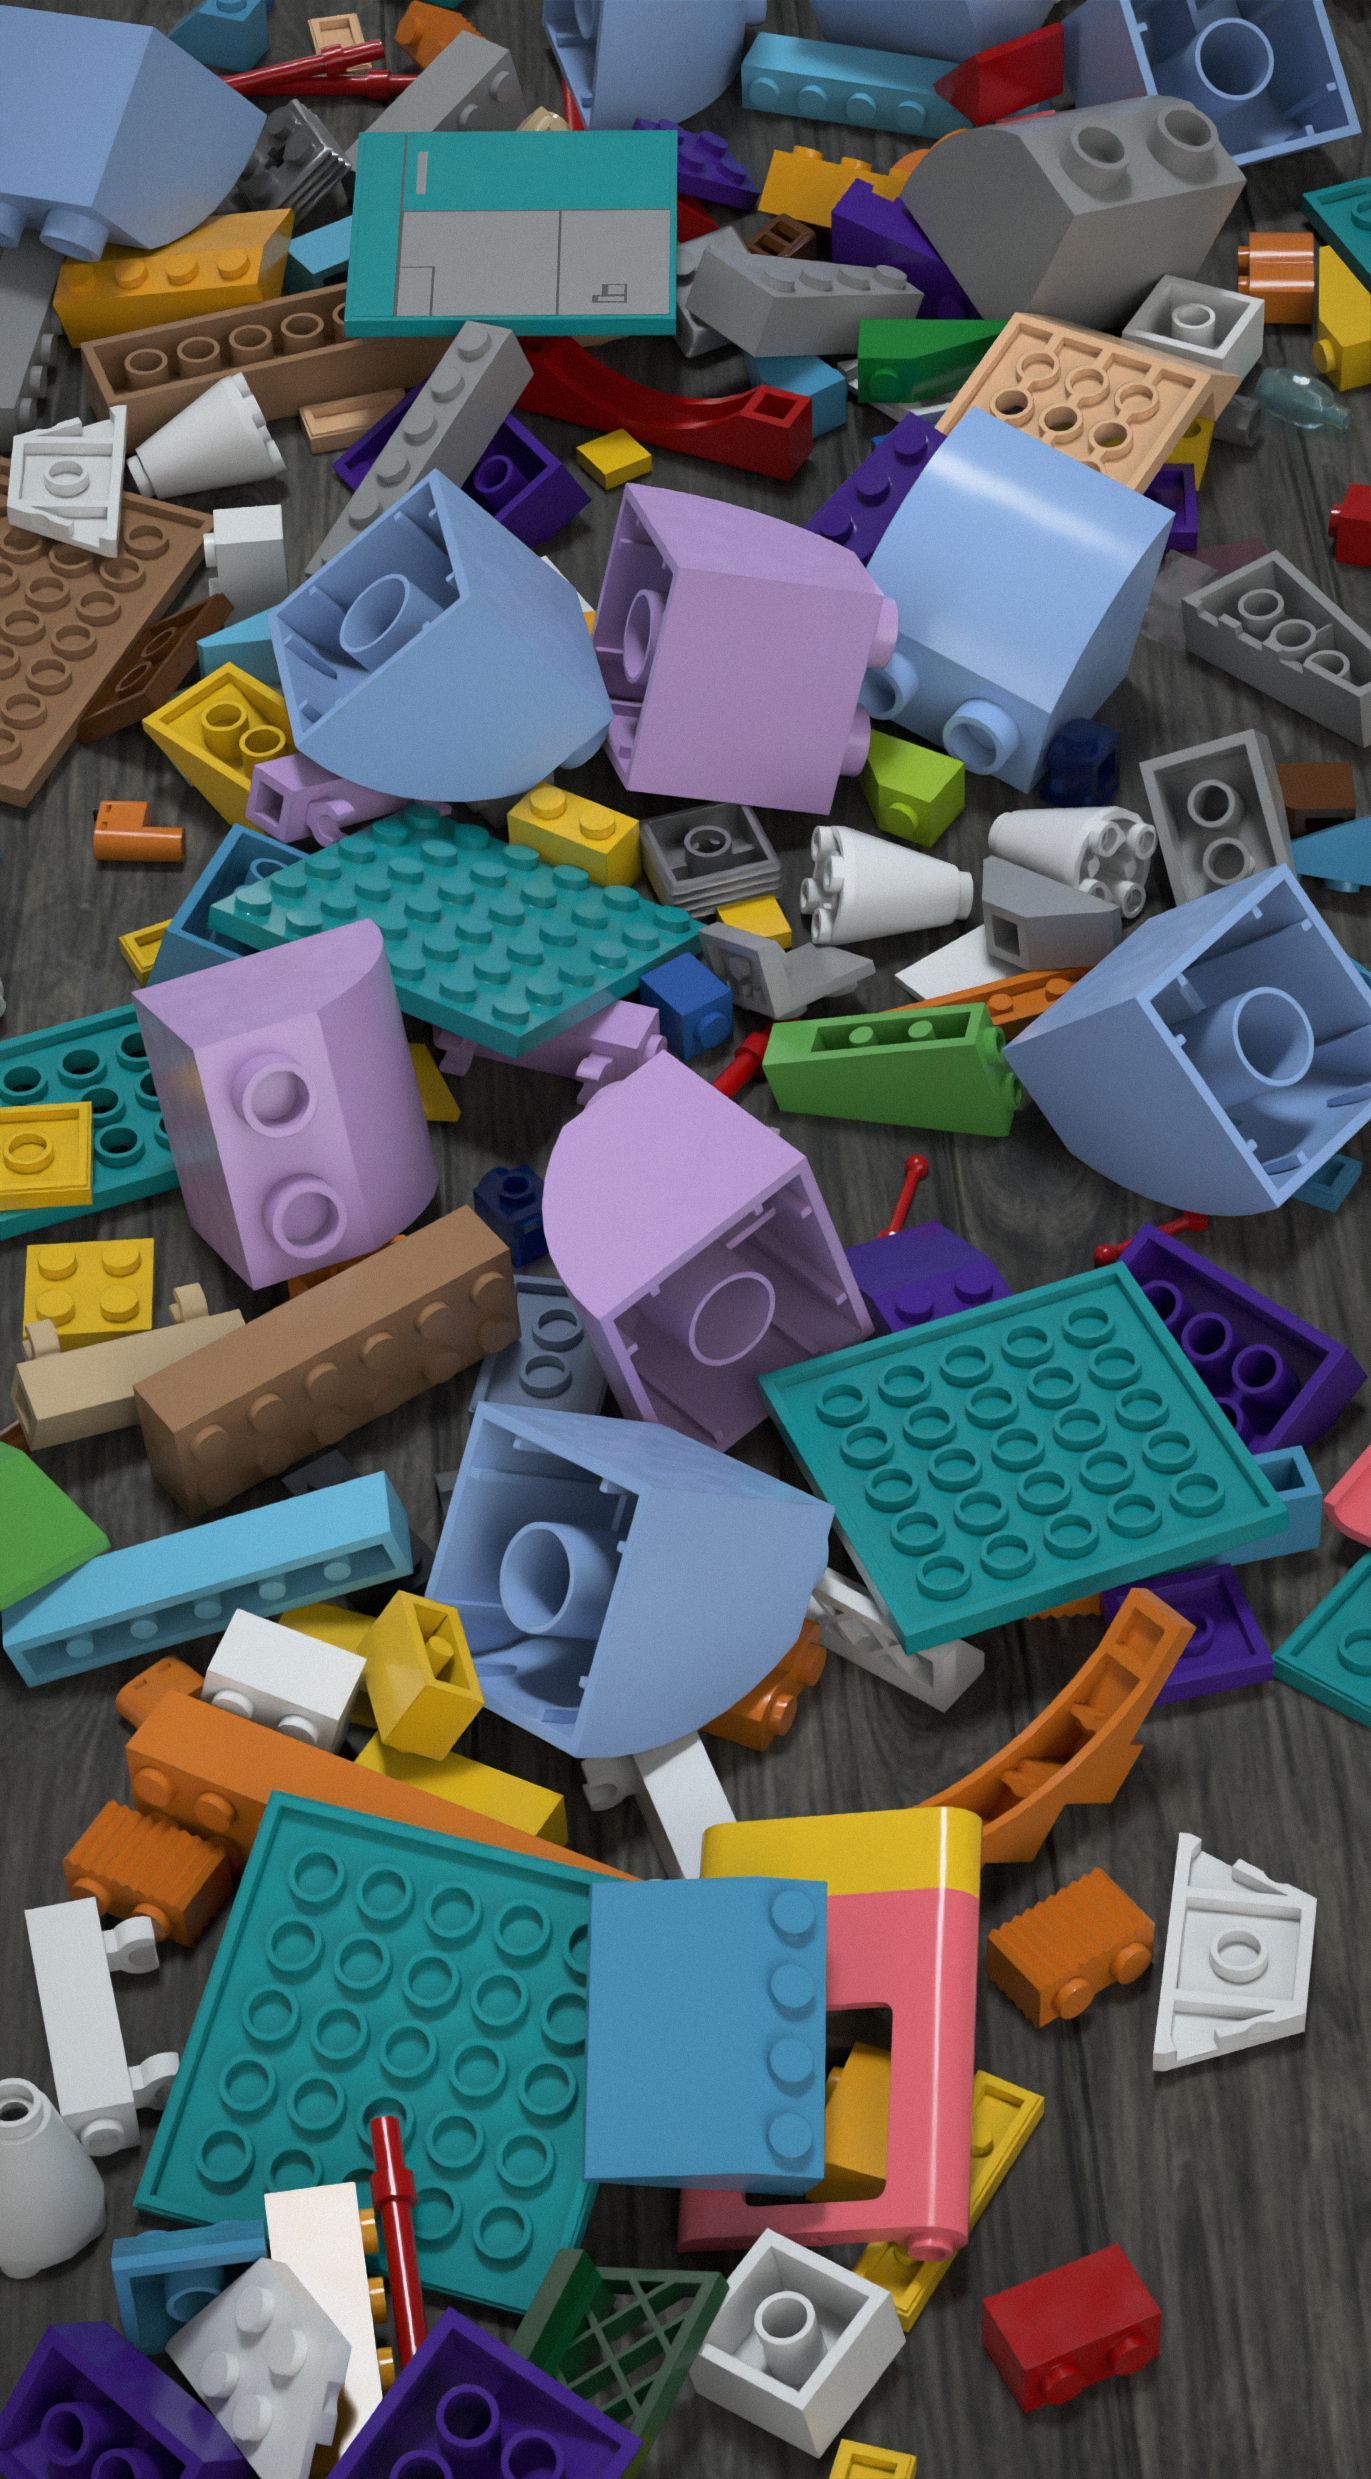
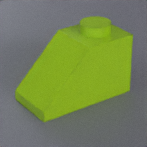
[857,729,965,848]

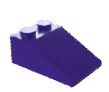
[844,1220,1014,1342]

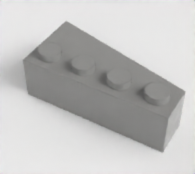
[341,30,529,202]
[685,248,924,357]
[1181,550,1371,748]

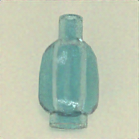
[1255,366,1354,431]

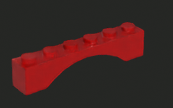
[514,336,813,481]

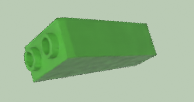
[762,1002,1023,1137]

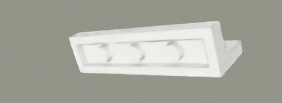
[805,1567,984,1713]

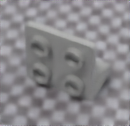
[697,922,876,1020]

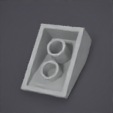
[1139,729,1298,907]

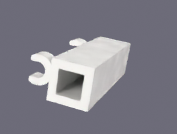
[581,1730,737,1881]
[24,1897,180,2156]

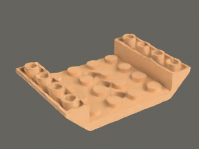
[934,312,1241,495]

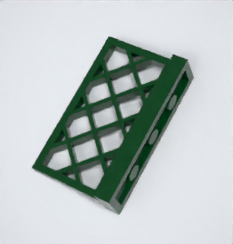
[509,2248,730,2479]

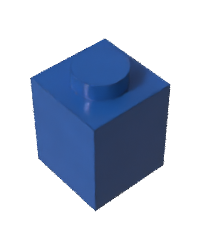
[639,952,734,1061]

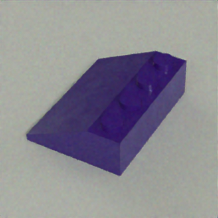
[331,368,592,548]
[1115,1221,1368,1455]
[326,2306,644,2479]

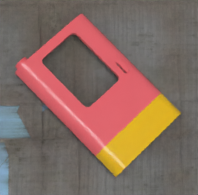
[677,1807,983,2262]

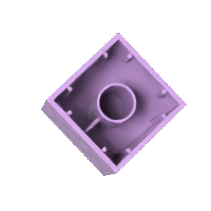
[591,483,899,815]
[131,918,439,1290]
[542,1049,875,1453]

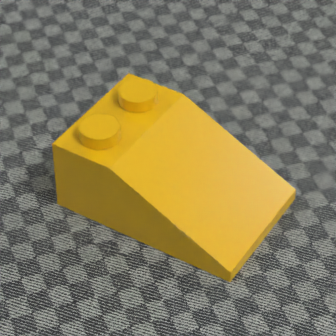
[142,662,300,841]

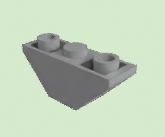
[982,855,1123,971]

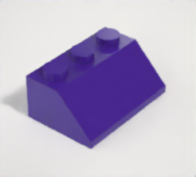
[0,2321,253,2479]

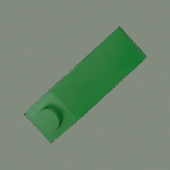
[858,319,1009,403]

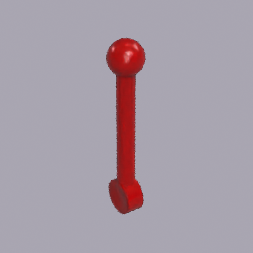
[877,1155,929,1239]
[1093,1210,1209,1268]

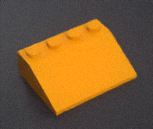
[53,208,295,349]

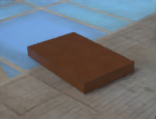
[77,593,235,745]

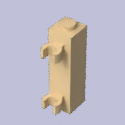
[10,1282,245,1451]

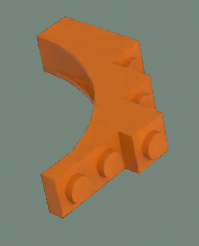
[908,1588,1197,1869]

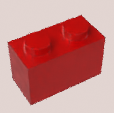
[982,2243,1162,2413]

